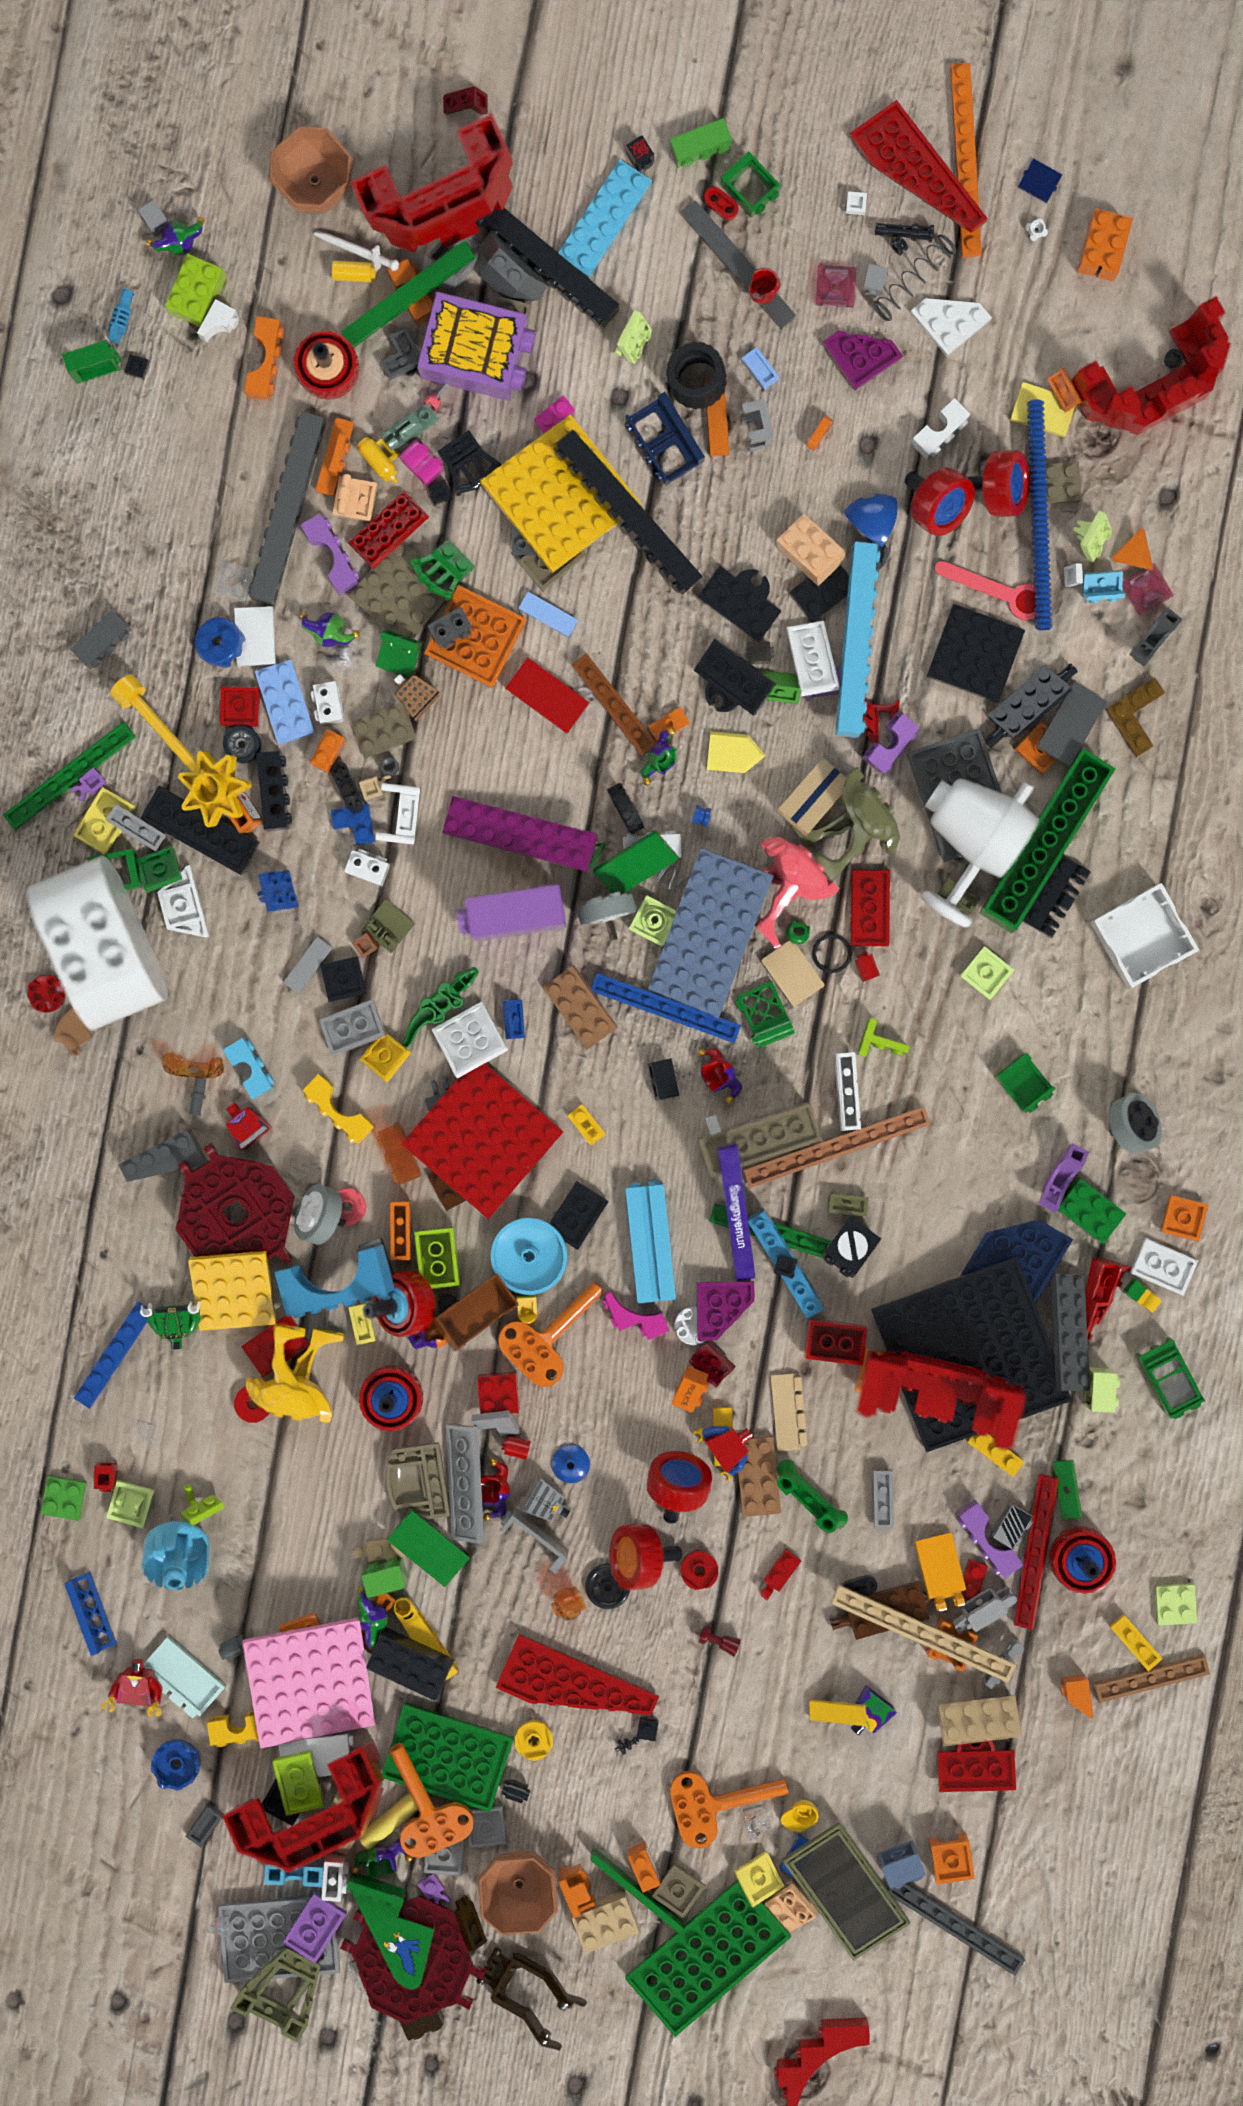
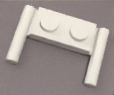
[376,783,420,845]

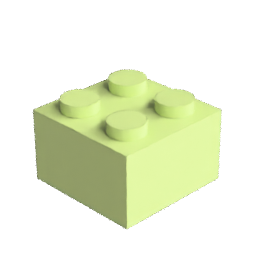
[1084,1367,1120,1413]

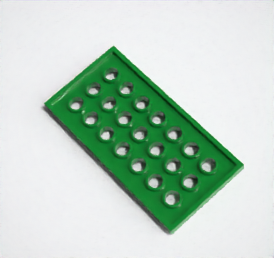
[625,1880,791,2037]

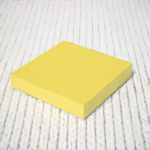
[733,1851,785,1907]

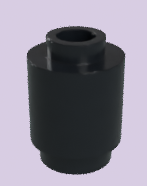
[501,1779,530,1804]

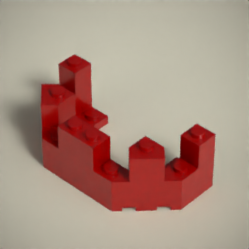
[351,113,513,253]
[1072,296,1231,435]
[856,1351,1026,1450]
[222,1740,384,1873]

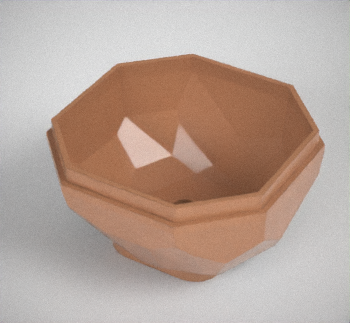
[269,126,353,214]
[478,1850,558,1935]

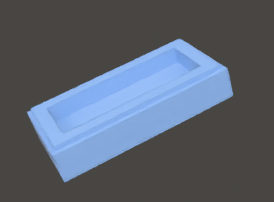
[741,347,780,390]

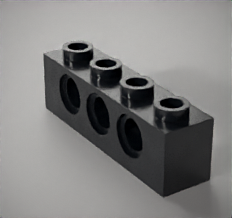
[256,751,292,831]

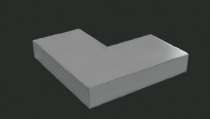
[472,1411,520,1436]

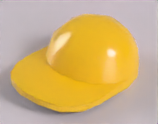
[781,1799,819,1832]

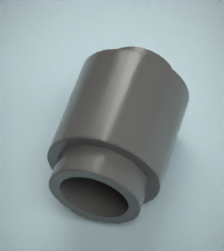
[218,1635,245,1662]

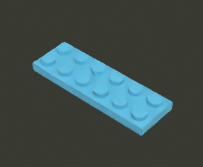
[558,159,652,278]

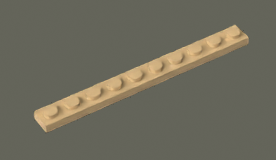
[831,1584,1016,1682]

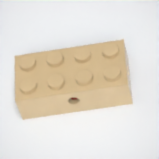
[937,1695,1022,1746]

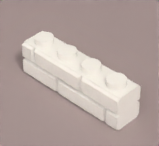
[834,1052,861,1131]

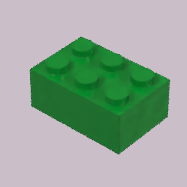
[1057,1177,1127,1244]

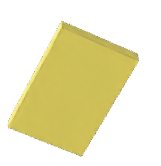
[1010,382,1075,438]
[73,787,136,854]

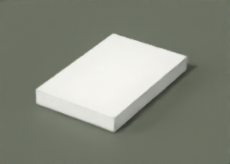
[234,606,276,667]
[1129,1237,1198,1296]

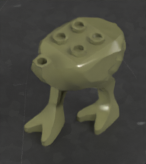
[790,767,900,880]

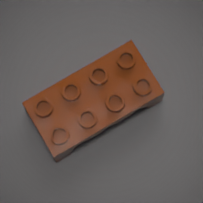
[432,1274,519,1352]

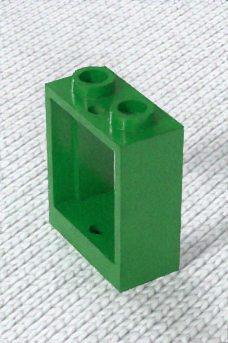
[720,151,780,218]
[62,340,121,384]
[87,849,143,891]

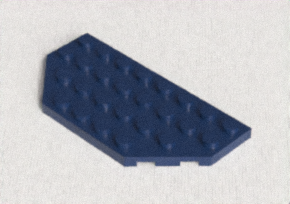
[960,1219,1073,1303]

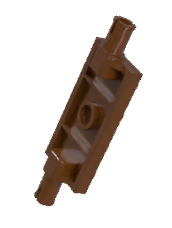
[830,1581,934,1640]

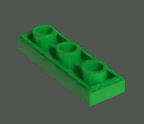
[1053,1460,1082,1519]

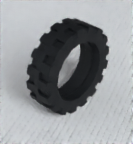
[607,783,645,834]

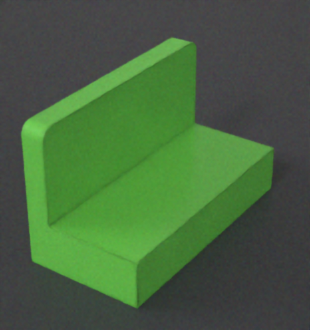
[764,670,800,704]

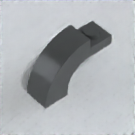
[1129,607,1182,666]

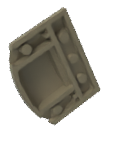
[386,1442,450,1520]

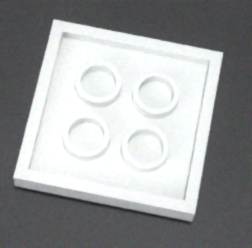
[432,1002,508,1078]

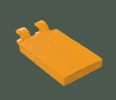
[914,1532,966,1611]

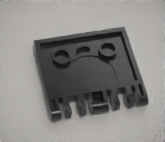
[1022,856,1091,938]

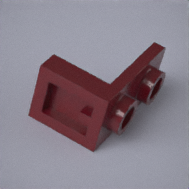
[443,86,488,115]

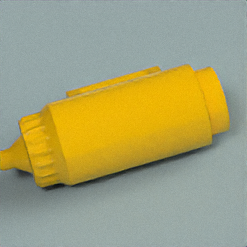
[357,437,400,483]

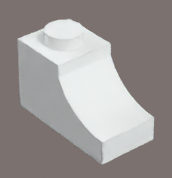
[197,299,239,342]

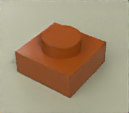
[352,931,380,958]

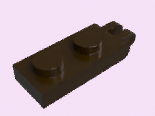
[455,1895,487,1952]

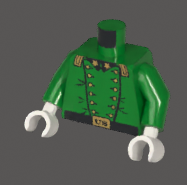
[140,1300,201,1350]

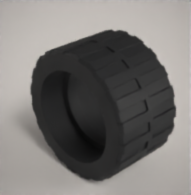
[666,342,727,409]

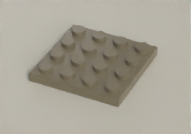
[348,542,456,639]

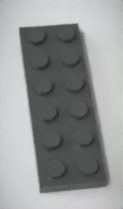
[1051,1273,1090,1391]

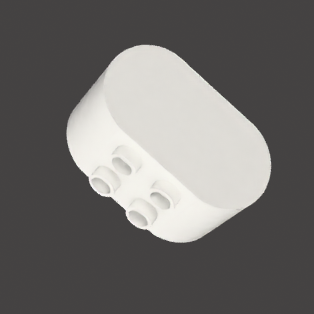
[27,856,168,1030]

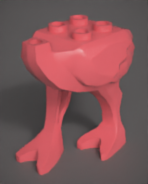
[755,836,839,949]

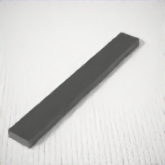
[681,200,796,330]
[887,1882,1025,1976]

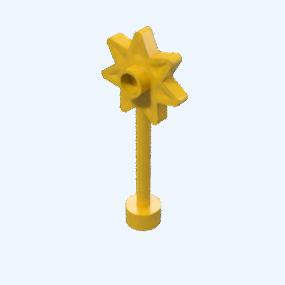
[110,674,252,827]

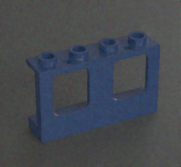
[624,391,705,486]

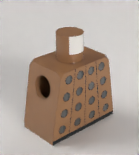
[393,674,441,721]

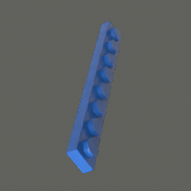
[591,973,741,1043]

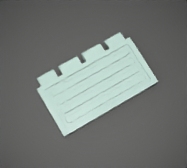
[143,1636,226,1719]

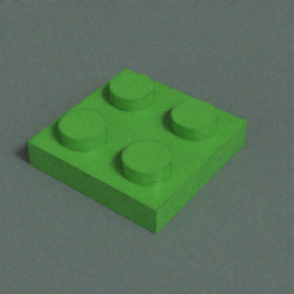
[41,1475,87,1521]

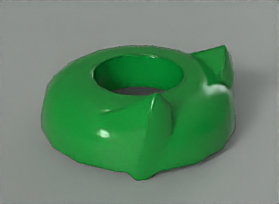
[785,920,810,945]

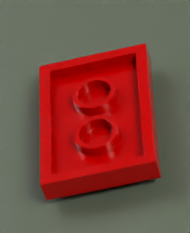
[241,1315,311,1378]

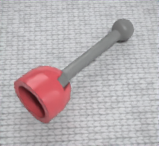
[424,384,448,411]

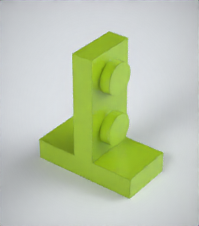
[857,1018,910,1057]

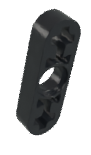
[331,761,364,814]

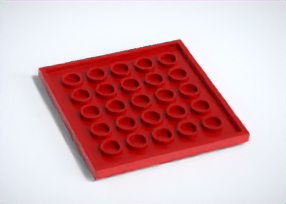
[401,1063,563,1219]

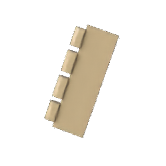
[771,1373,808,1452]

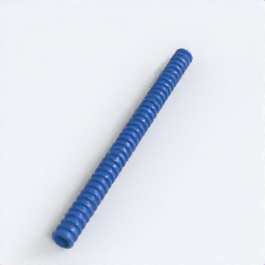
[1027,400,1053,631]

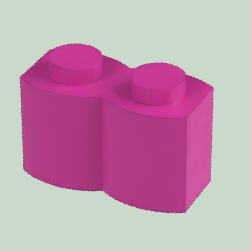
[399,440,443,487]

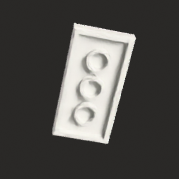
[786,621,840,696]

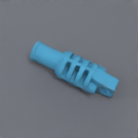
[108,288,134,344]

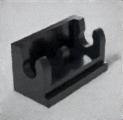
[647,1058,679,1101]

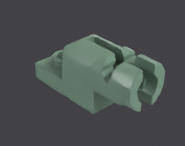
[380,403,439,451]

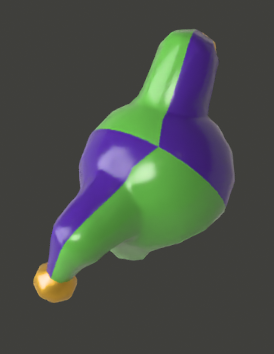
[300,612,360,647]

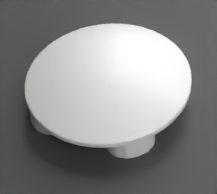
[674,1306,706,1345]

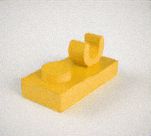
[568,1104,606,1146]

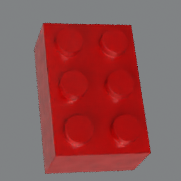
[804,1318,868,1366]

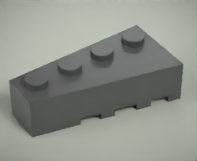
[118,1129,208,1182]

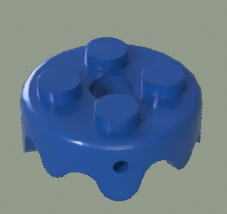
[195,617,246,668]
[151,1739,201,1790]

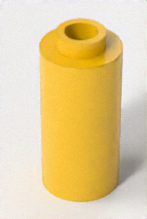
[332,260,376,283]

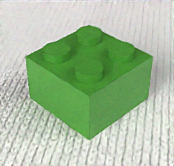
[362,1556,409,1598]

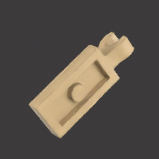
[353,1538,406,1561]

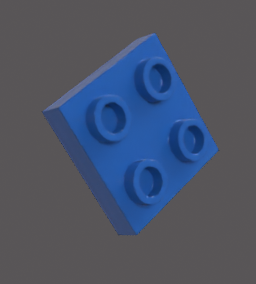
[258,870,299,912]

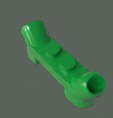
[776,1459,848,1533]

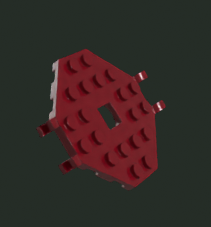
[175,1142,295,1265]
[340,1895,486,2024]

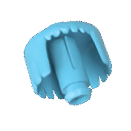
[142,1521,210,1590]

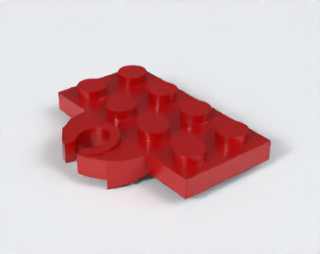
[937,1741,1017,1792]

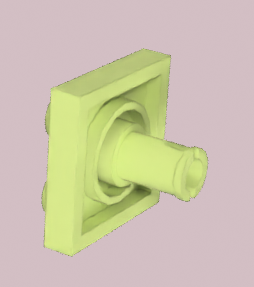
[629,895,677,947]

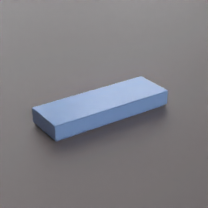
[519,592,578,638]

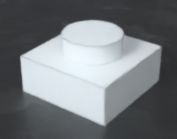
[846,192,867,215]
[1064,563,1083,587]

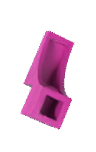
[603,1291,669,1340]

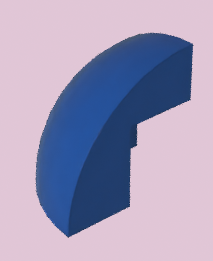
[843,494,898,547]

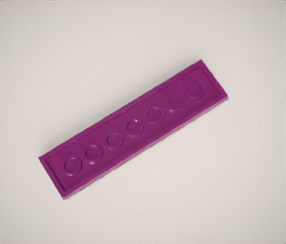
[442,796,598,872]

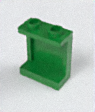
[994,1053,1056,1113]

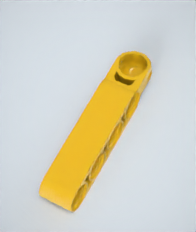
[394,1596,459,1680]

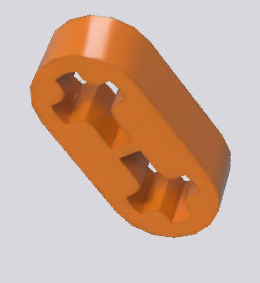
[806,415,834,451]

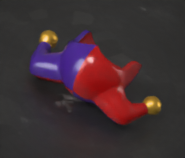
[698,1048,743,1104]
[481,1458,510,1521]

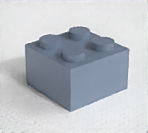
[877,1840,926,1889]

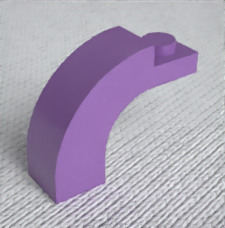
[1038,1143,1089,1213]

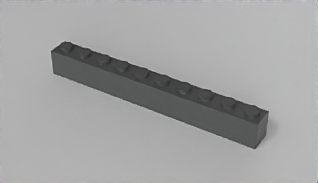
[248,411,326,607]

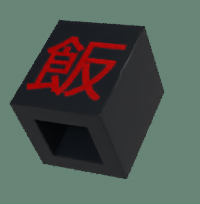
[626,135,655,171]

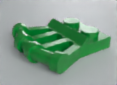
[409,540,475,602]

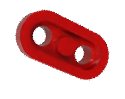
[704,187,739,221]

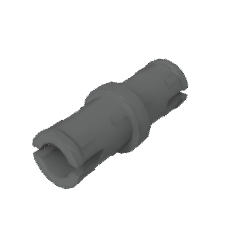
[189,1076,207,1116]

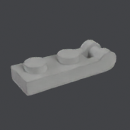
[982,1639,1024,1689]

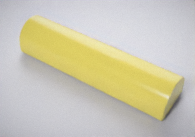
[359,1792,418,1850]

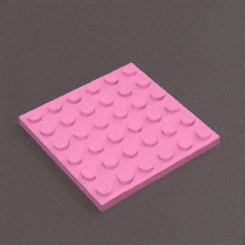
[243,1617,375,1748]

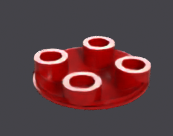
[28,975,66,1013]

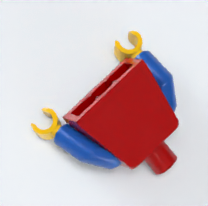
[693,1426,753,1482]

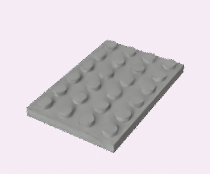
[218,1895,340,1983]

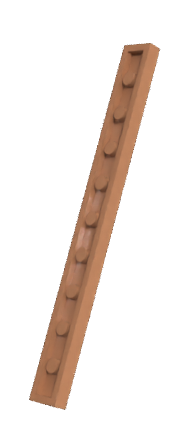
[743,1106,931,1188]

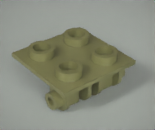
[362,899,415,953]

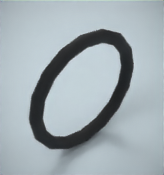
[812,934,852,973]

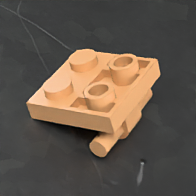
[333,474,378,522]
[764,1878,818,1932]

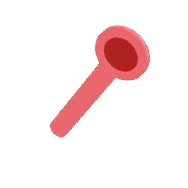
[935,561,1037,621]

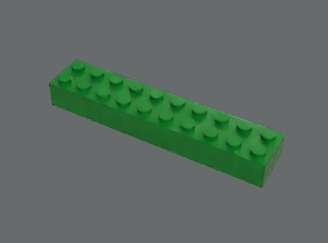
[979,748,1116,934]

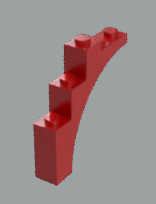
[774,2018,870,2106]

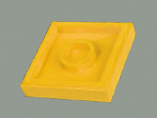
[359,1031,411,1083]

